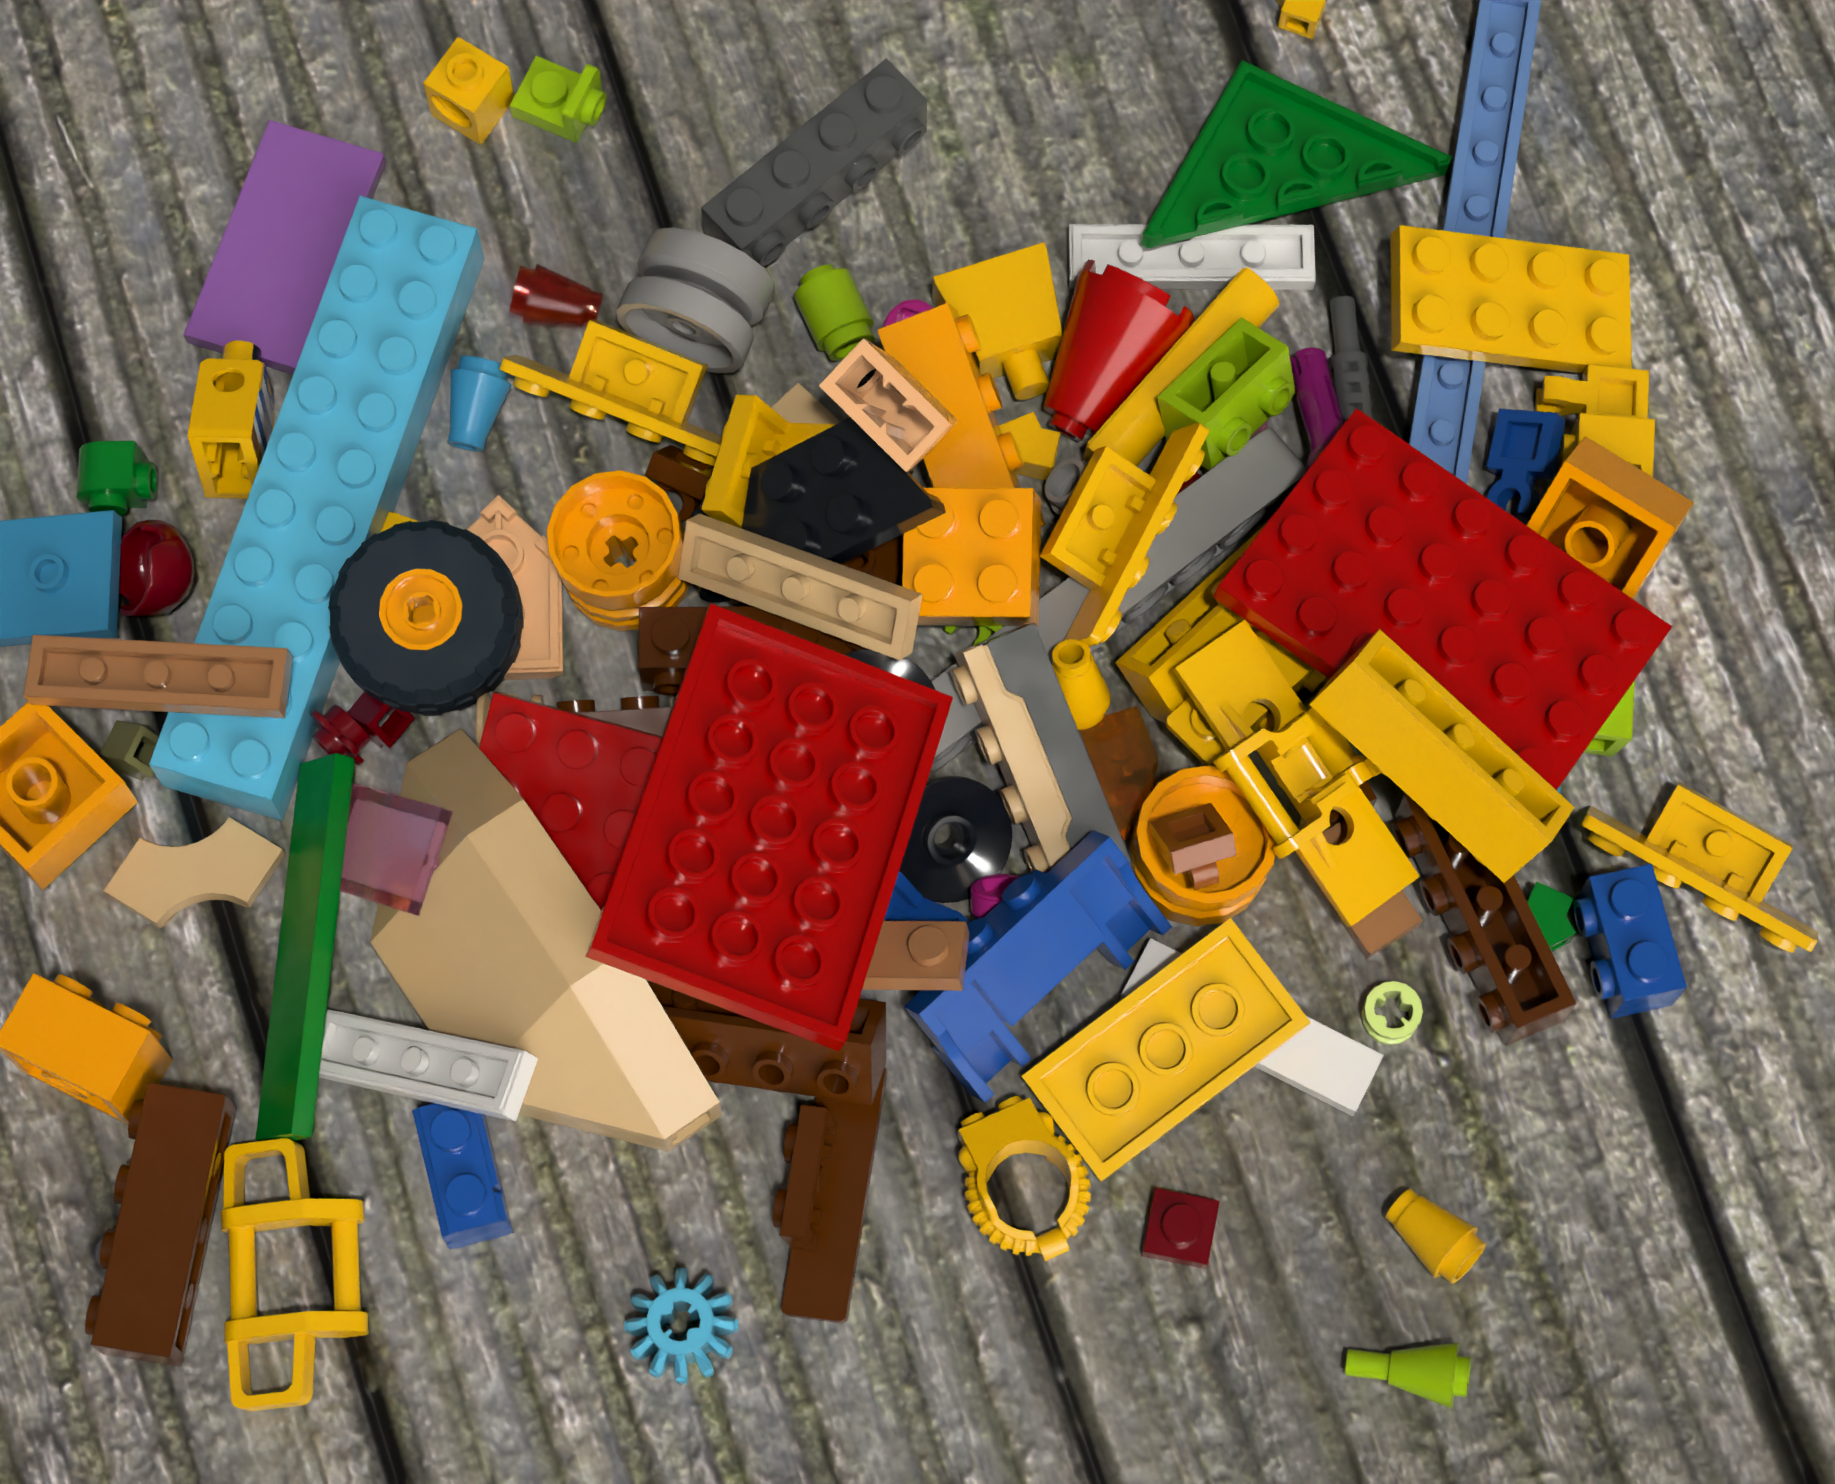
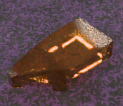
[1078,706,1159,841]

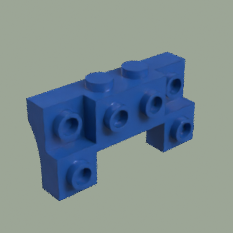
[904,830,1172,1103]

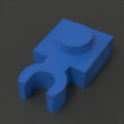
[1486,409,1565,520]

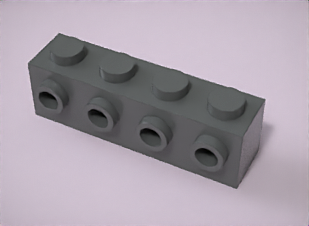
[701,58,927,266]

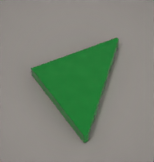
[1140,60,1452,249]

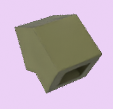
[99,720,159,781]

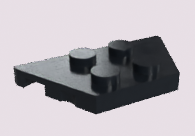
[731,417,946,606]

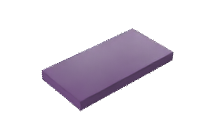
[183,120,386,375]

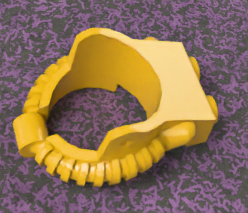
[958,1095,1091,1262]

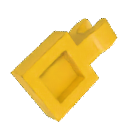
[1535,364,1649,419]

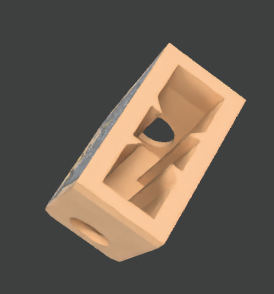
[819,338,958,472]

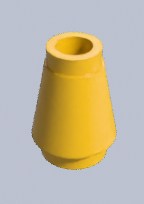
[1052,639,1111,730]
[1385,1188,1486,1284]

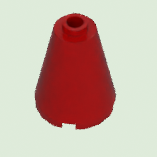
[1043,260,1195,441]

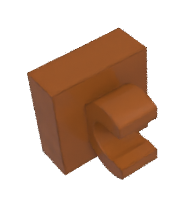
[1150,803,1237,890]

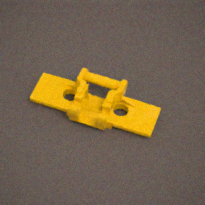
[1172,619,1420,928]

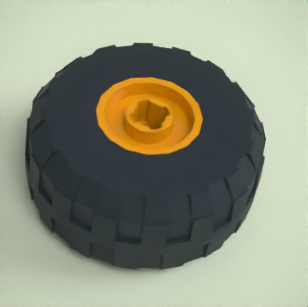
[328,520,524,716]

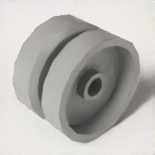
[616,227,775,373]

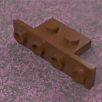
[773,1067,888,1324]

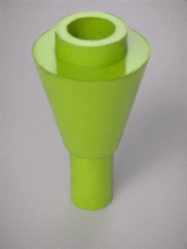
[1345,1342,1471,1409]

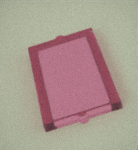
[340,783,453,916]

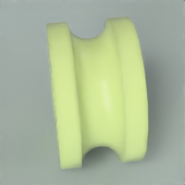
[1361,981,1423,1045]

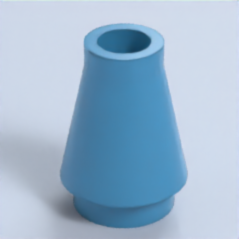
[447,356,511,452]

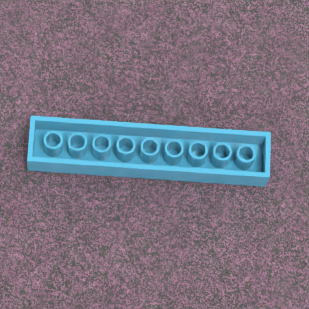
[149,196,485,821]

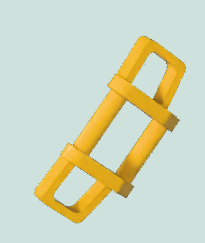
[221,1138,369,1411]

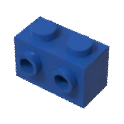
[1574,864,1687,1019]

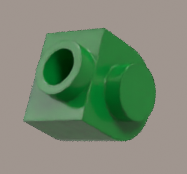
[76,441,157,516]

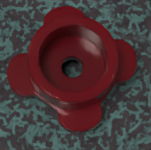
[310,704,371,766]

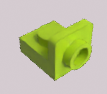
[510,56,607,143]

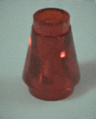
[509,263,603,327]

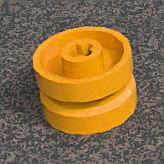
[1128,765,1276,927]

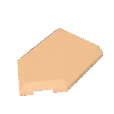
[467,495,564,680]

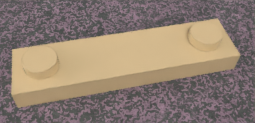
[678,513,923,660]

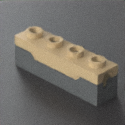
[951,623,1132,874]

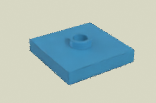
[0,510,122,647]

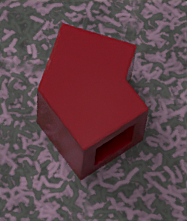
[347,692,415,748]

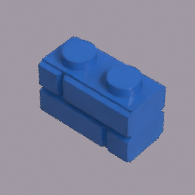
[412,1103,514,1250]

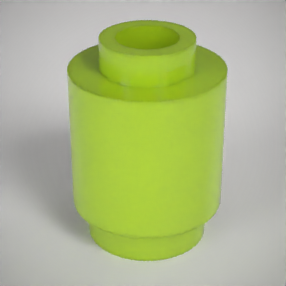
[794,264,875,361]

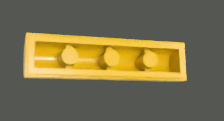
[1083,266,1280,466]

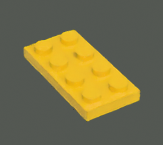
[1391,225,1632,373]
[1022,918,1311,1182]

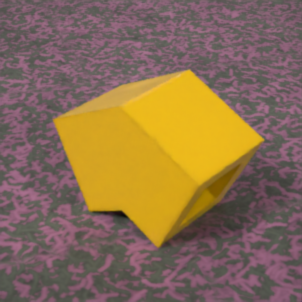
[1276,0,1327,40]
[999,411,1061,481]

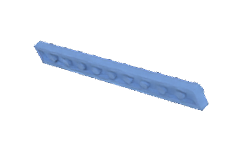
[1408,0,1541,484]

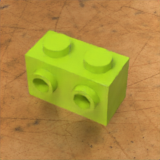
[1157,317,1295,471]

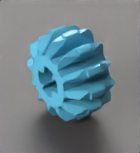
[624,1268,739,1385]

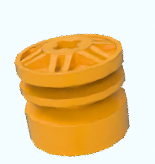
[547,470,690,631]

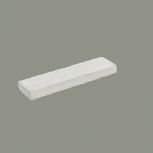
[1068,224,1316,290]
[1120,938,1384,1116]
[319,1009,538,1122]

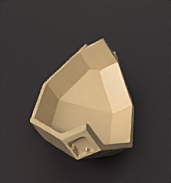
[370,728,722,1152]

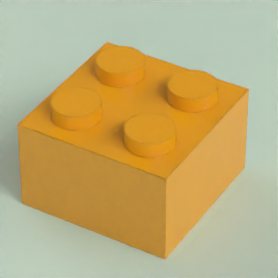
[1527,436,1694,600]
[902,488,1041,626]
[0,702,138,891]
[0,973,173,1125]

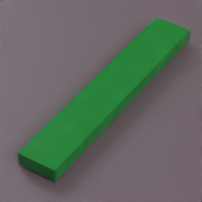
[255,753,355,1141]

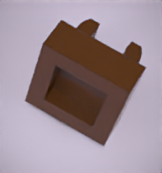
[645,445,714,522]

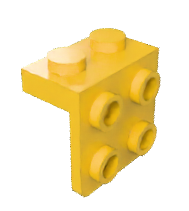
[701,394,836,529]

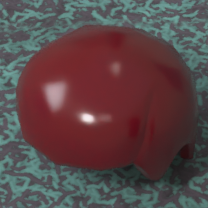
[119,520,194,616]

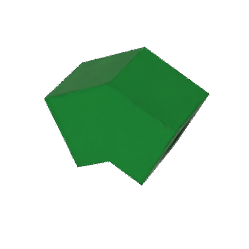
[1526,881,1576,952]

